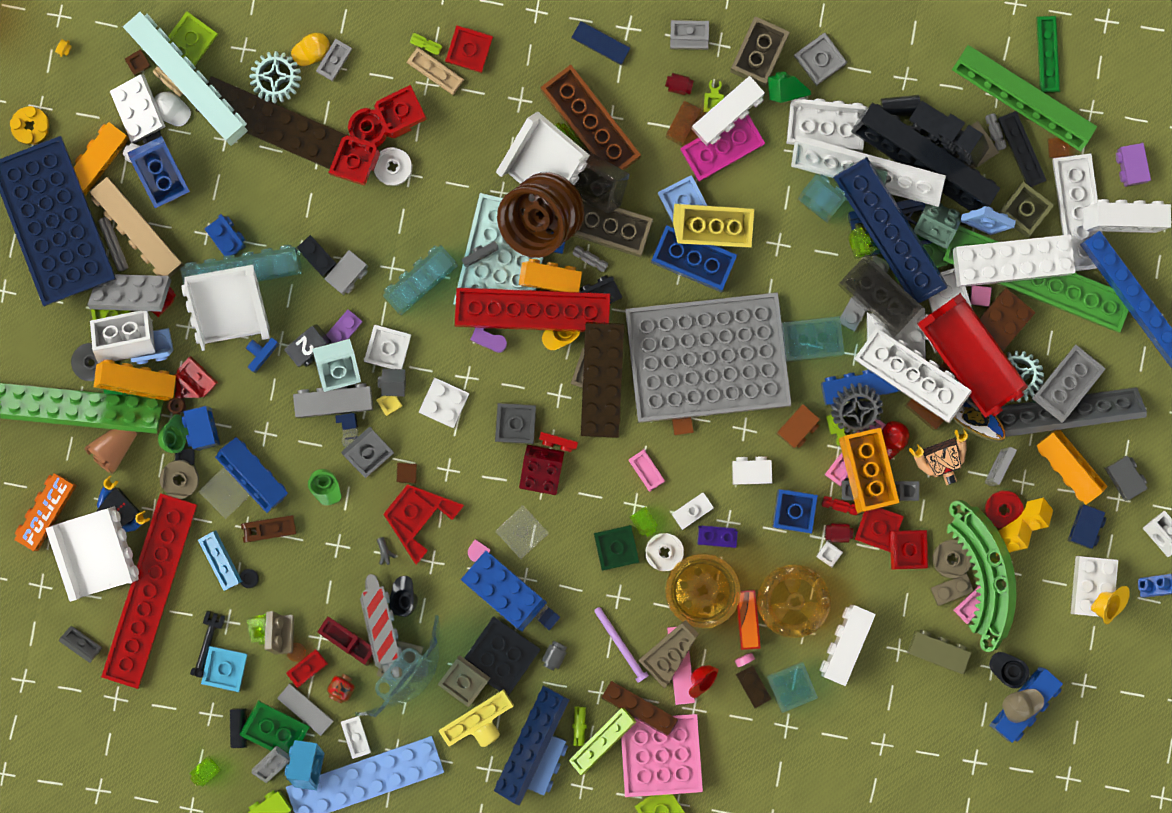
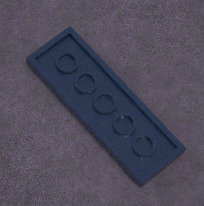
[494,686,570,806]

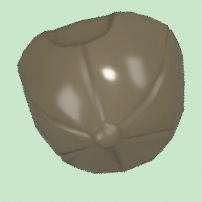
[1002,689,1044,723]

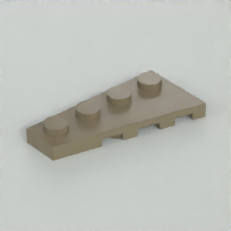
[638,620,699,689]

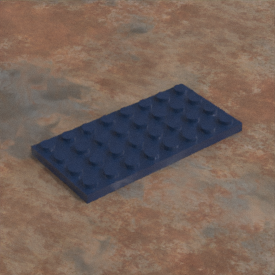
[0,136,116,307]

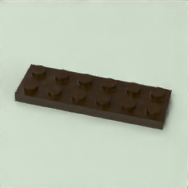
[581,322,624,438]

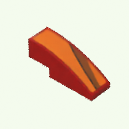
[736,590,760,650]

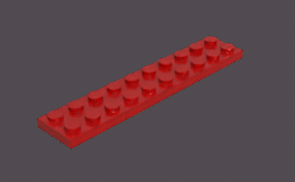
[101,493,198,689]

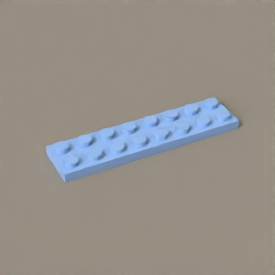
[286,736,444,813]

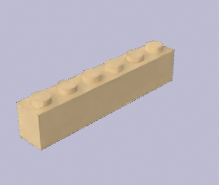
[90,177,184,277]

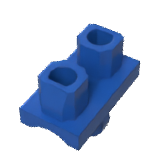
[1138,574,1172,598]

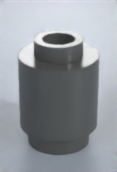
[542,641,567,671]

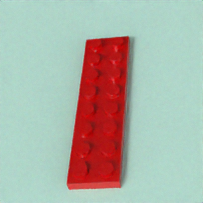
[455,288,610,332]

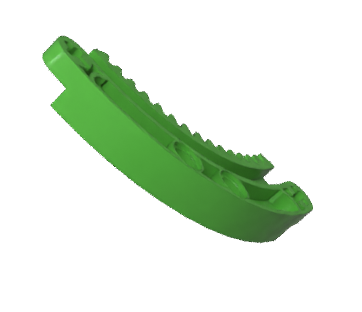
[947,500,1017,652]

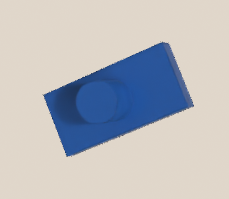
[246,337,279,373]

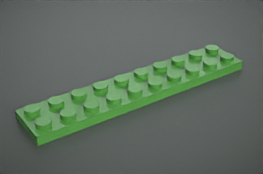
[942,226,1129,333]
[0,383,164,434]

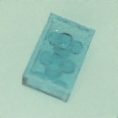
[798,174,847,223]
[782,316,844,362]

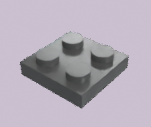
[495,403,536,444]
[341,427,394,478]

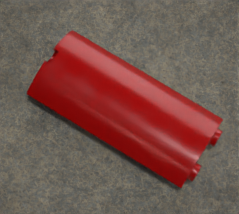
[917,293,1028,418]

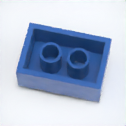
[128,136,190,208]

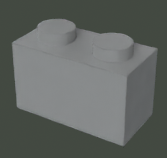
[325,250,368,296]

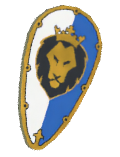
[953,401,1005,442]

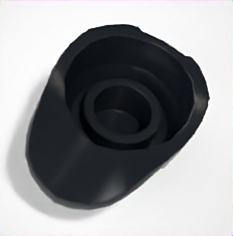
[389,576,418,617]
[989,652,1030,688]

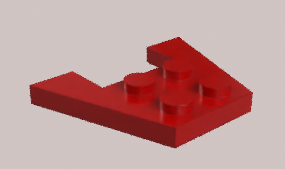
[383,484,465,565]

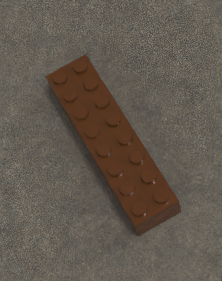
[905,288,1036,431]

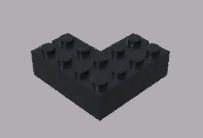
[909,101,989,167]

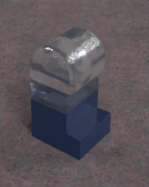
[335,413,359,448]
[535,604,560,631]

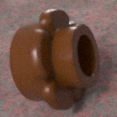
[167,397,186,415]

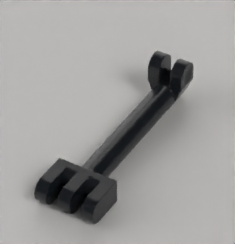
[190,611,226,678]

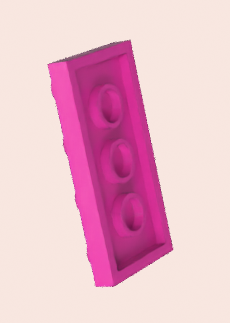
[680,114,765,182]

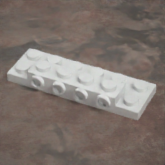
[854,328,972,423]

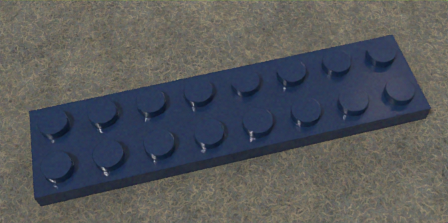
[833,157,948,306]

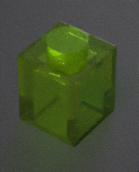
[629,507,658,537]
[189,756,222,787]

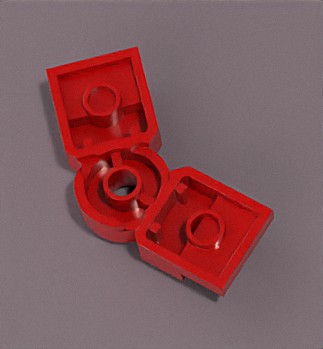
[328,85,427,186]

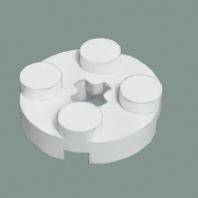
[374,147,412,186]
[645,533,684,571]

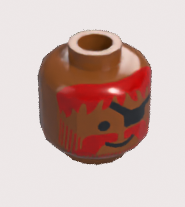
[327,674,356,704]

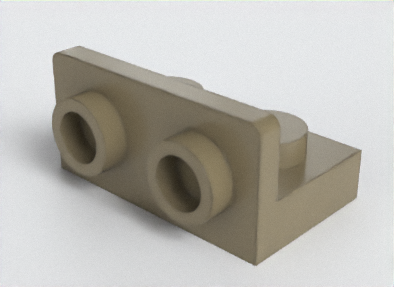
[265,611,294,655]

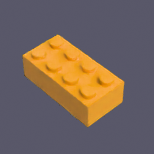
[839,428,899,513]

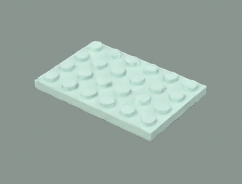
[453,193,543,305]

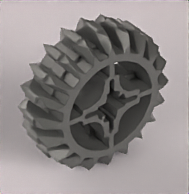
[831,383,883,434]

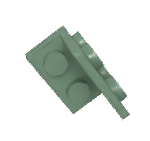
[913,203,962,249]

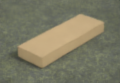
[407,47,464,96]

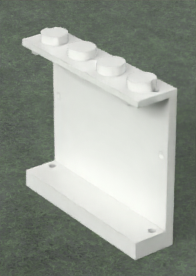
[45,506,139,602]

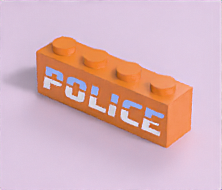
[14,473,77,551]

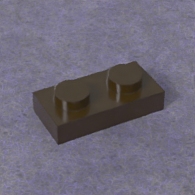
[736,665,771,708]

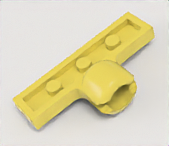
[438,689,514,747]

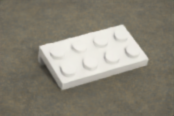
[786,97,868,152]

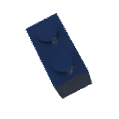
[1067,504,1106,549]

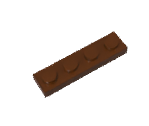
[601,681,678,737]

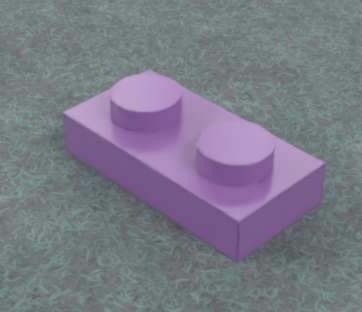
[326,309,363,344]

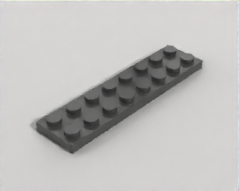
[996,387,1147,437]

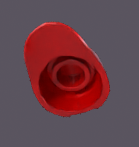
[882,421,910,460]
[689,665,719,698]

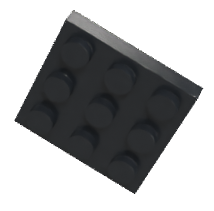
[464,616,541,696]

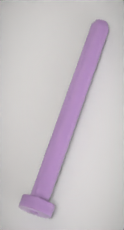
[595,607,649,683]

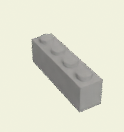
[293,383,374,418]

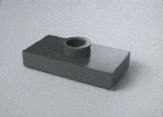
[461,241,499,267]
[59,626,102,663]

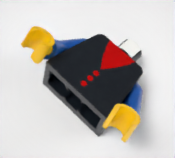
[96,476,150,532]

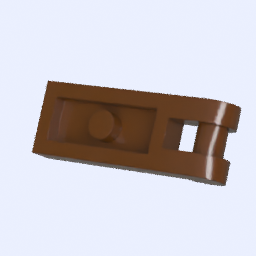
[241,515,297,543]

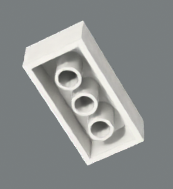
[1083,199,1171,233]
[819,604,876,686]

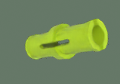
[572,706,587,746]

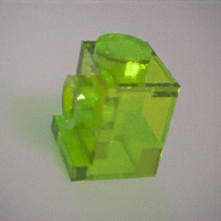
[848,227,874,259]
[247,614,266,645]

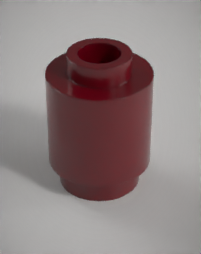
[665,73,694,96]
[825,523,853,543]

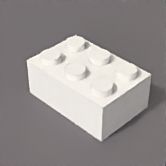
[90,311,155,364]
[1071,556,1118,617]

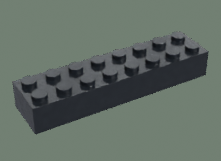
[851,102,1000,211]

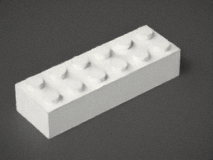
[952,234,1075,287]

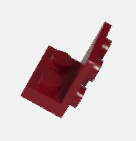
[519,445,565,495]

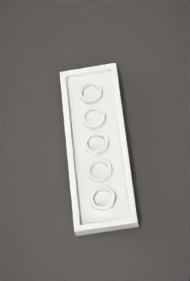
[1052,154,1103,271]

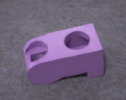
[470,328,507,353]

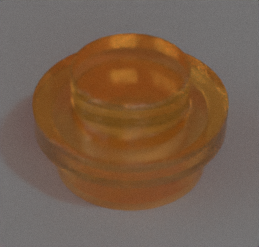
[287,642,306,662]

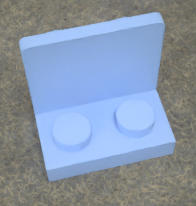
[131,328,173,364]

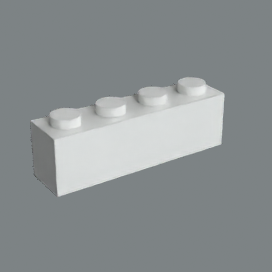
[692,76,765,146]

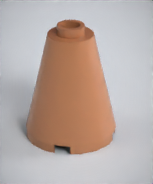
[84,429,137,475]

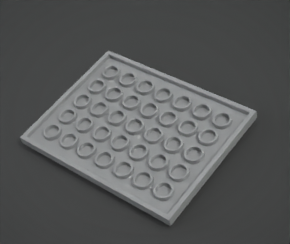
[625,293,791,423]

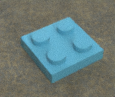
[201,646,248,692]

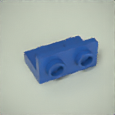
[204,214,246,260]

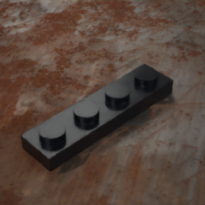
[998,111,1047,187]

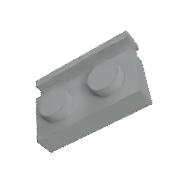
[670,20,709,50]

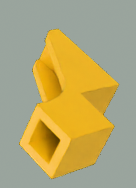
[996,497,1053,556]

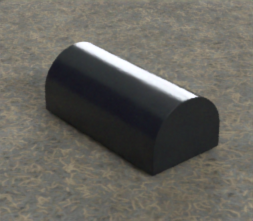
[880,95,921,117]
[230,708,247,748]

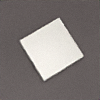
[816,541,843,568]

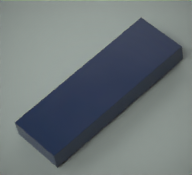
[571,21,630,65]

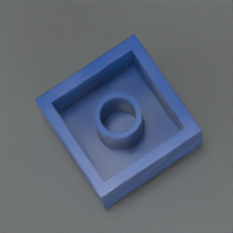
[182,406,220,451]
[772,489,818,534]

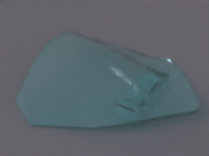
[355,615,440,717]

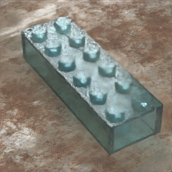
[181,245,303,285]

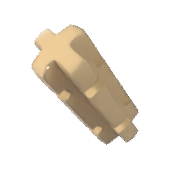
[153,66,183,97]

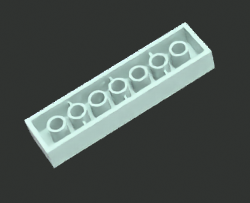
[123,12,248,146]

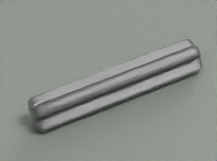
[98,217,128,271]

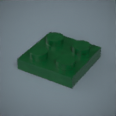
[594,525,640,571]

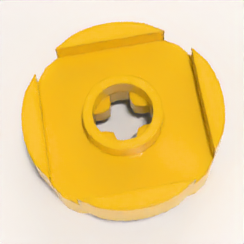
[10,106,49,145]

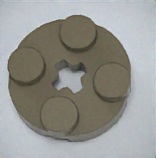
[160,460,199,499]
[933,540,972,578]

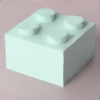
[312,339,361,392]

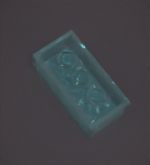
[383,245,458,316]

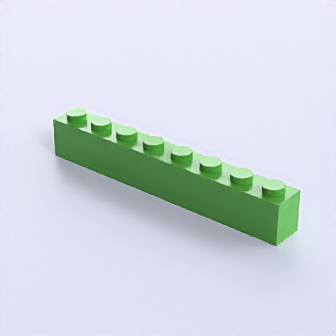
[952,45,1097,152]

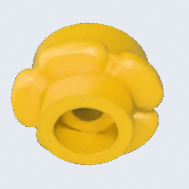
[55,39,72,57]

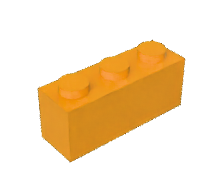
[519,259,582,292]

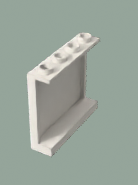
[496,112,590,185]
[182,265,270,351]

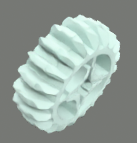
[249,51,302,103]
[1007,351,1044,402]

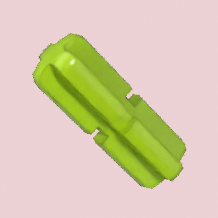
[410,33,442,55]

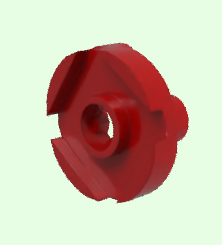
[984,491,1024,529]

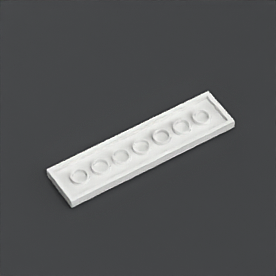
[791,135,946,207]

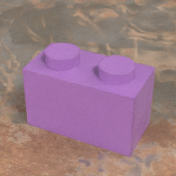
[1116,143,1151,187]

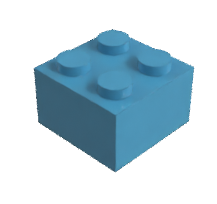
[285,740,325,791]

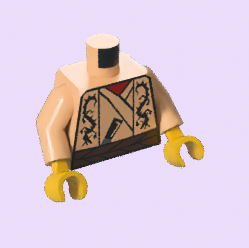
[909,428,968,485]

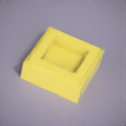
[376,396,403,416]

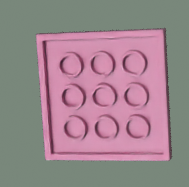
[621,714,703,797]

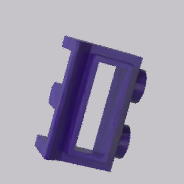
[697,526,738,548]

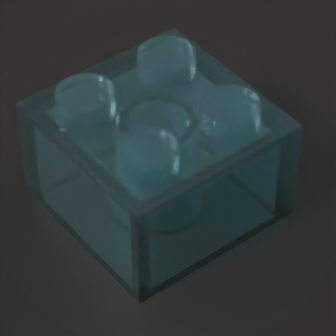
[766,661,818,713]

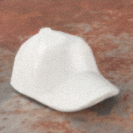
[154,91,191,126]

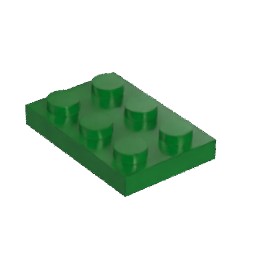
[240,700,310,754]

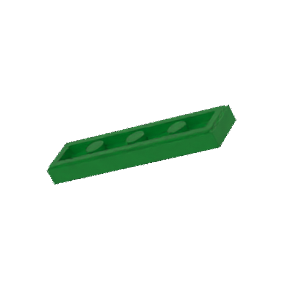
[1036,16,1060,93]

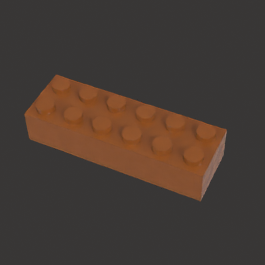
[540,65,641,181]

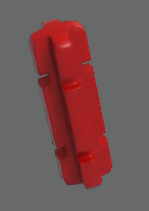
[822,496,858,515]

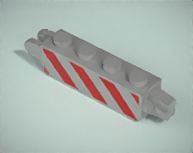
[360,574,403,680]

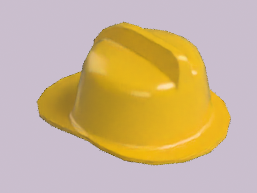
[1091,586,1130,624]

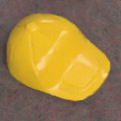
[291,32,331,66]
[542,330,580,350]

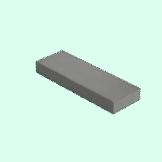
[277,683,334,736]

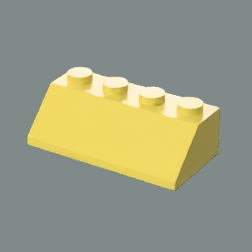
[673,204,754,247]

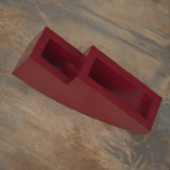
[317,616,374,666]

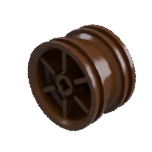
[497,172,584,258]

